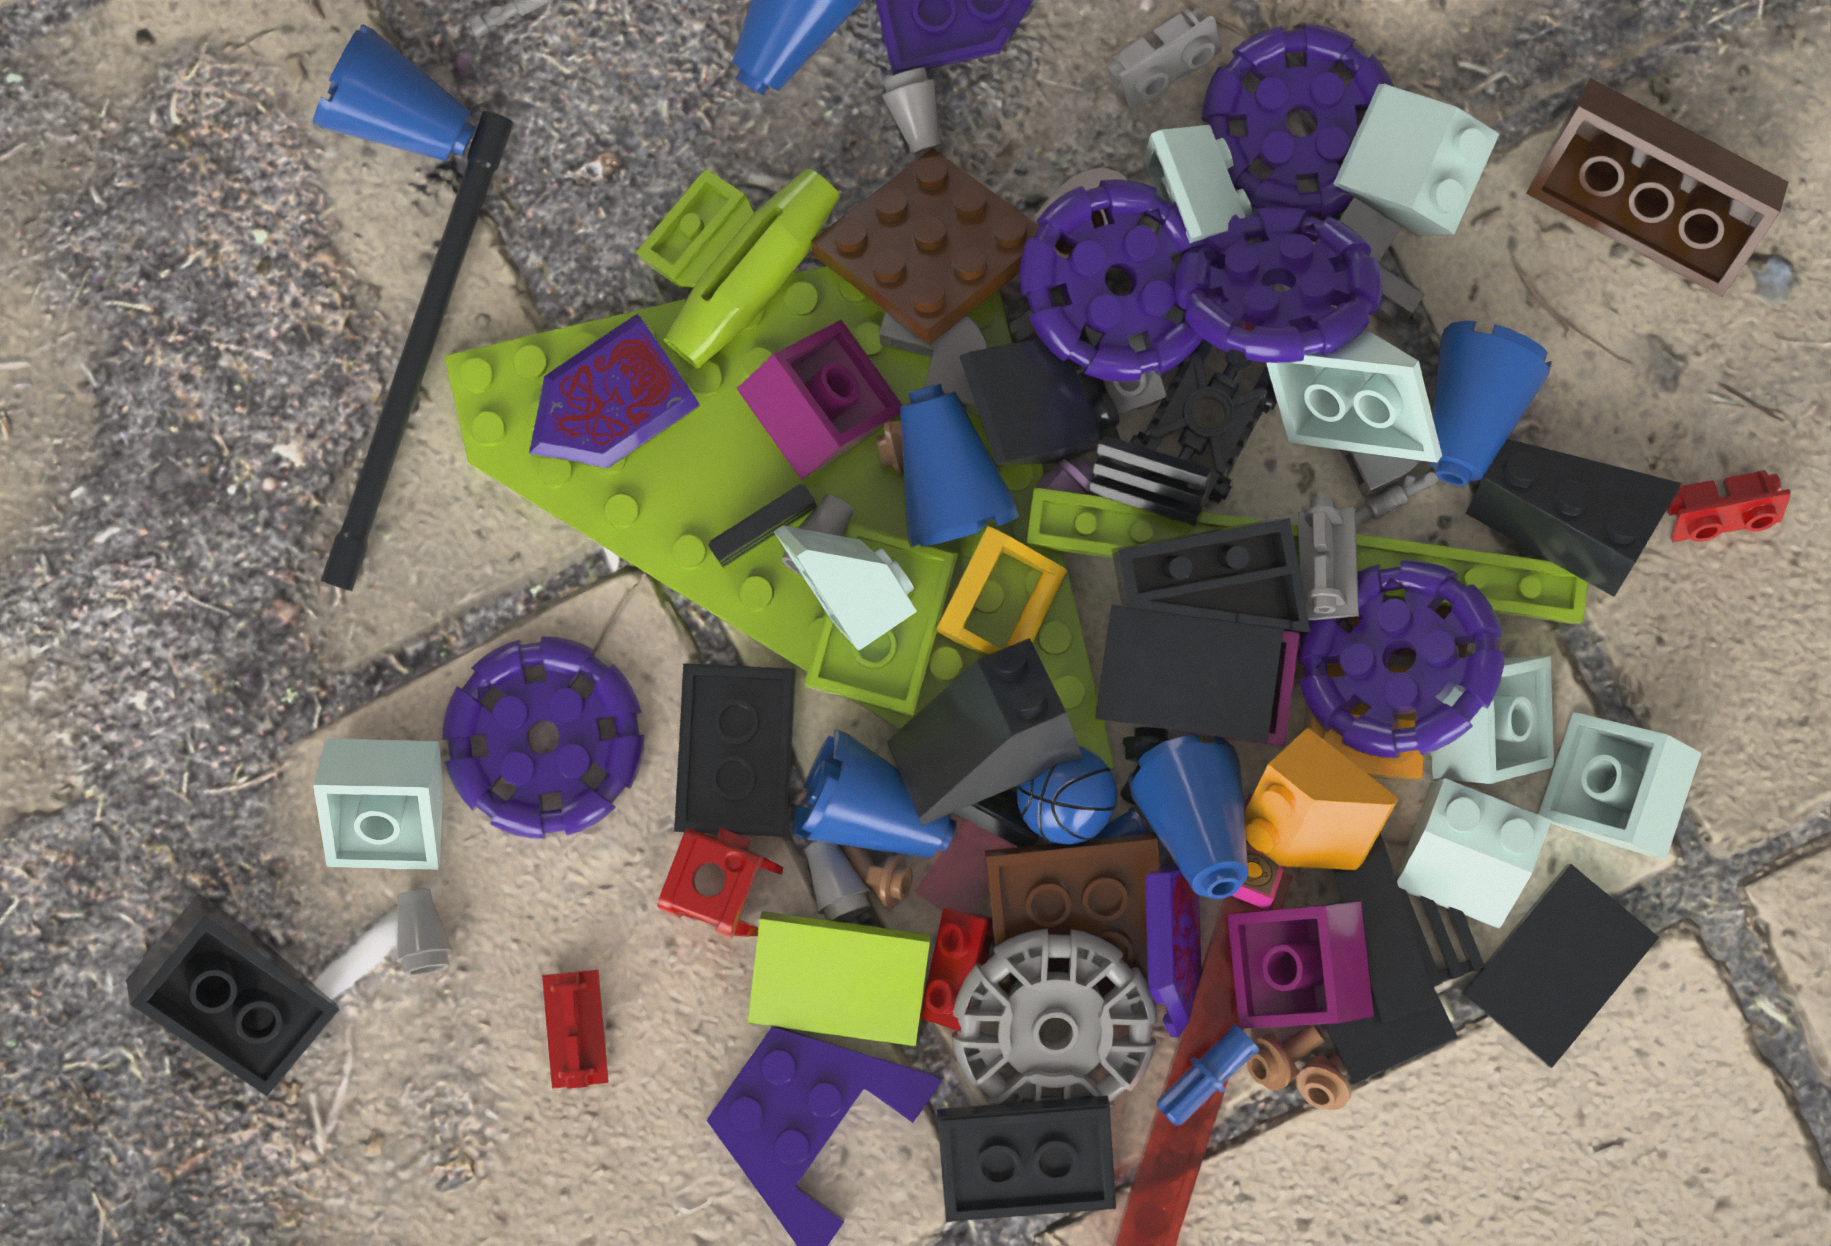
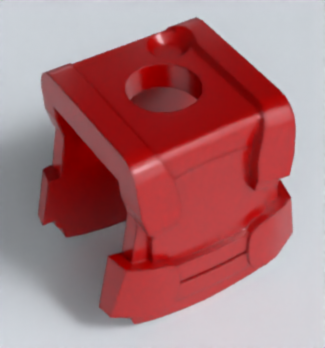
[657,828,784,939]

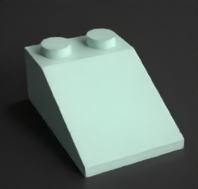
[1266,329,1442,463]

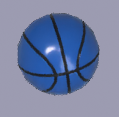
[1017,745,1117,845]

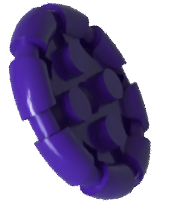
[1201,23,1394,218]
[1020,179,1218,382]
[1175,207,1383,363]
[1298,560,1505,758]
[442,636,645,839]

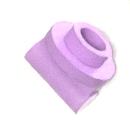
[1038,458,1103,497]

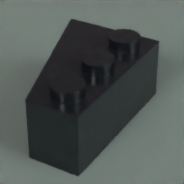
[1465,439,1682,597]
[1111,518,1310,632]

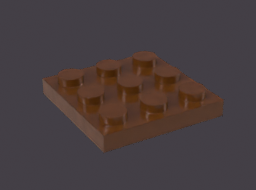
[811,148,1039,345]
[985,833,1160,1004]

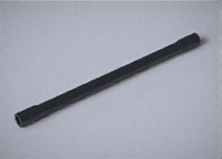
[320,111,514,592]

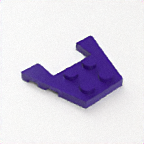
[706,1026,942,1246]

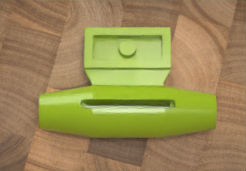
[636,168,840,368]

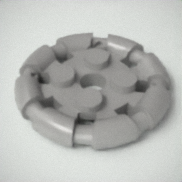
[952,929,1158,1109]

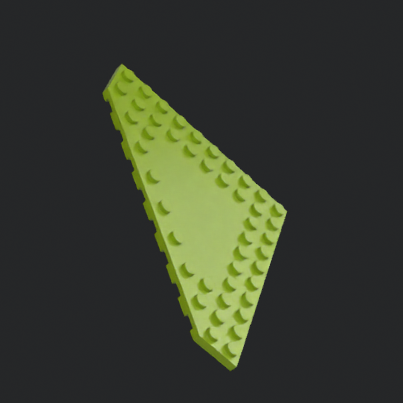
[444,266,1115,770]

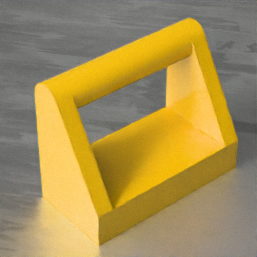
[937,526,1068,656]

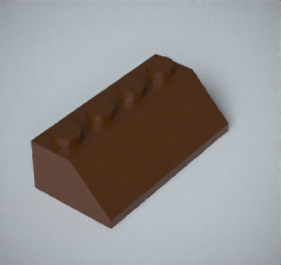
[1526,78,1789,297]

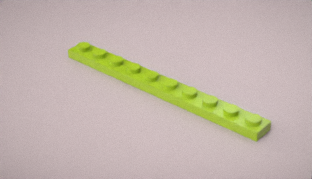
[1025,487,1588,625]

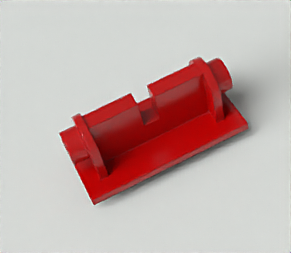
[1667,470,1791,542]
[920,907,994,1032]
[542,969,609,1089]

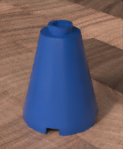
[731,0,864,95]
[313,24,476,161]
[1428,320,1552,486]
[900,383,1020,547]
[792,729,957,858]
[1128,734,1248,899]

